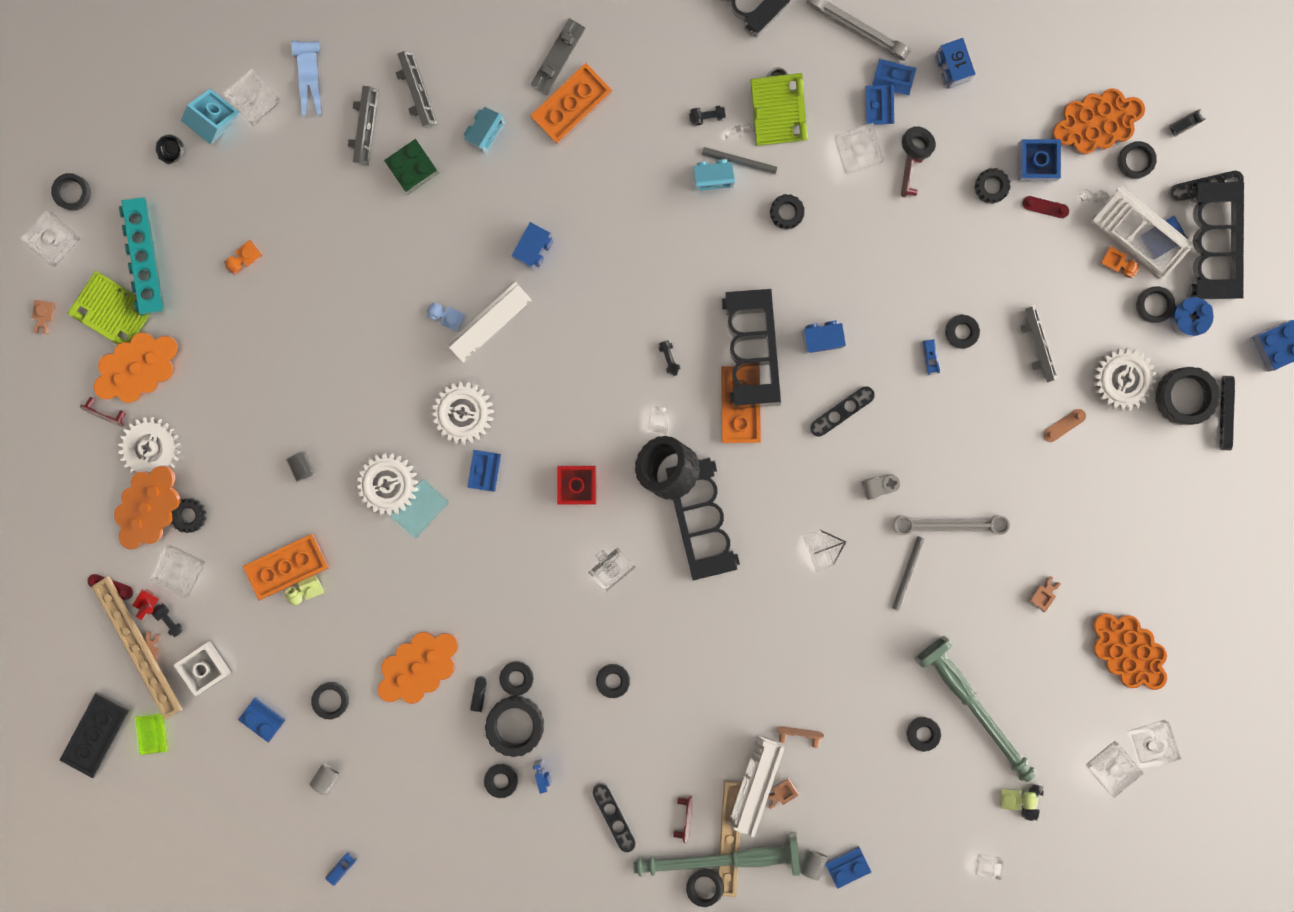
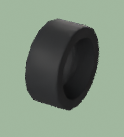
[1118,141,1157,179]
[51,173,91,211]
[1136,286,1175,323]
[311,682,349,720]
[686,869,724,907]

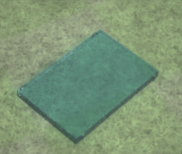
[391,479,449,539]

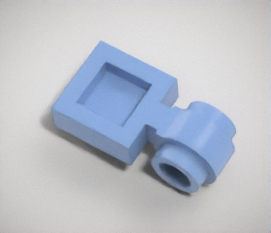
[426,302,465,332]

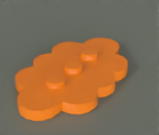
[1052,88,1145,155]
[94,332,178,403]
[114,465,180,549]
[1092,613,1167,690]
[378,632,458,704]

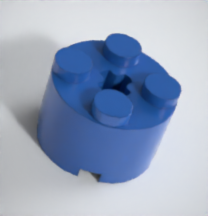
[1169,297,1214,337]

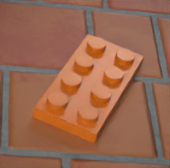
[530,63,612,144]
[721,366,761,443]
[243,533,329,601]

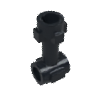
[689,105,726,126]
[658,340,681,377]
[151,603,183,638]
[1021,784,1044,821]

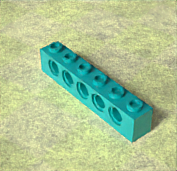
[119,197,164,316]

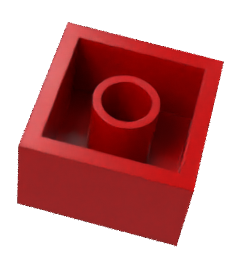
[557,466,597,505]

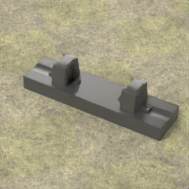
[531,18,586,95]
[395,51,437,127]
[348,86,379,166]
[1020,306,1058,382]

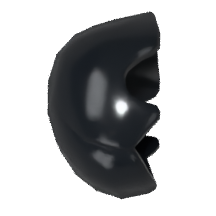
[155,134,185,164]

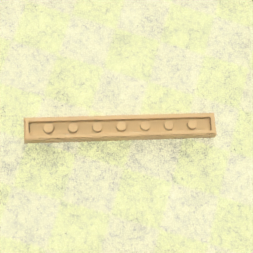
[91,576,183,720]

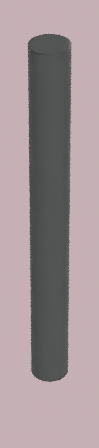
[702,147,777,174]
[892,536,925,611]

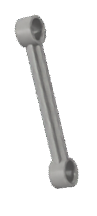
[806,0,911,61]
[893,515,1010,535]

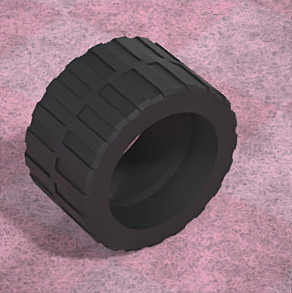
[1155,367,1220,425]
[635,436,700,500]
[485,696,544,757]

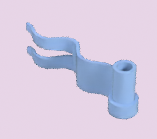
[291,40,321,116]

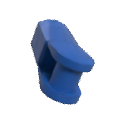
[922,339,940,375]
[325,852,357,886]

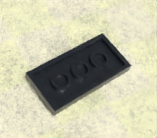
[59,692,131,778]

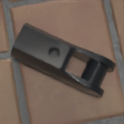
[1169,109,1206,137]
[470,676,487,712]

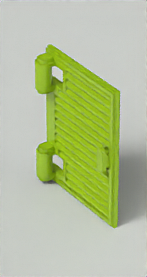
[750,73,808,146]
[67,270,150,345]

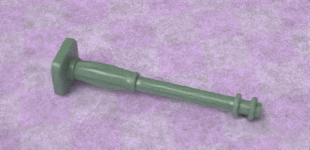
[914,636,1035,782]
[633,833,800,877]

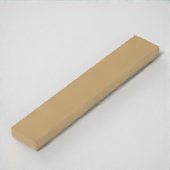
[718,780,742,897]

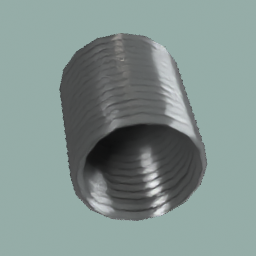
[286,451,315,482]

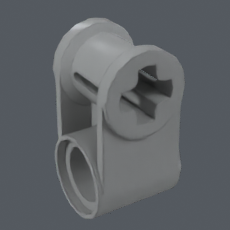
[862,474,900,500]

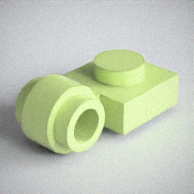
[285,575,324,605]
[1001,789,1038,810]

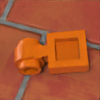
[224,240,263,275]
[1100,246,1139,278]

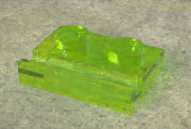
[135,714,169,755]

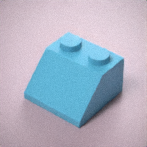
[181,89,240,144]
[464,106,505,153]
[693,159,735,191]

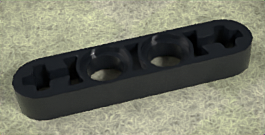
[1168,170,1244,202]
[1219,375,1235,451]
[810,386,875,437]
[593,783,636,853]

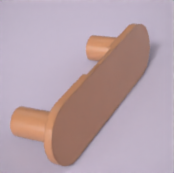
[1044,409,1086,442]
[776,726,824,748]

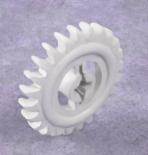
[1093,348,1157,411]
[431,381,494,445]
[117,417,180,474]
[356,453,419,516]

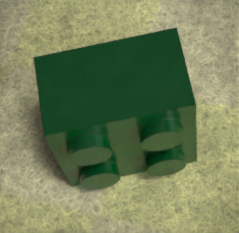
[384,138,439,195]

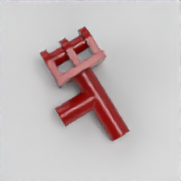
[132,589,159,620]

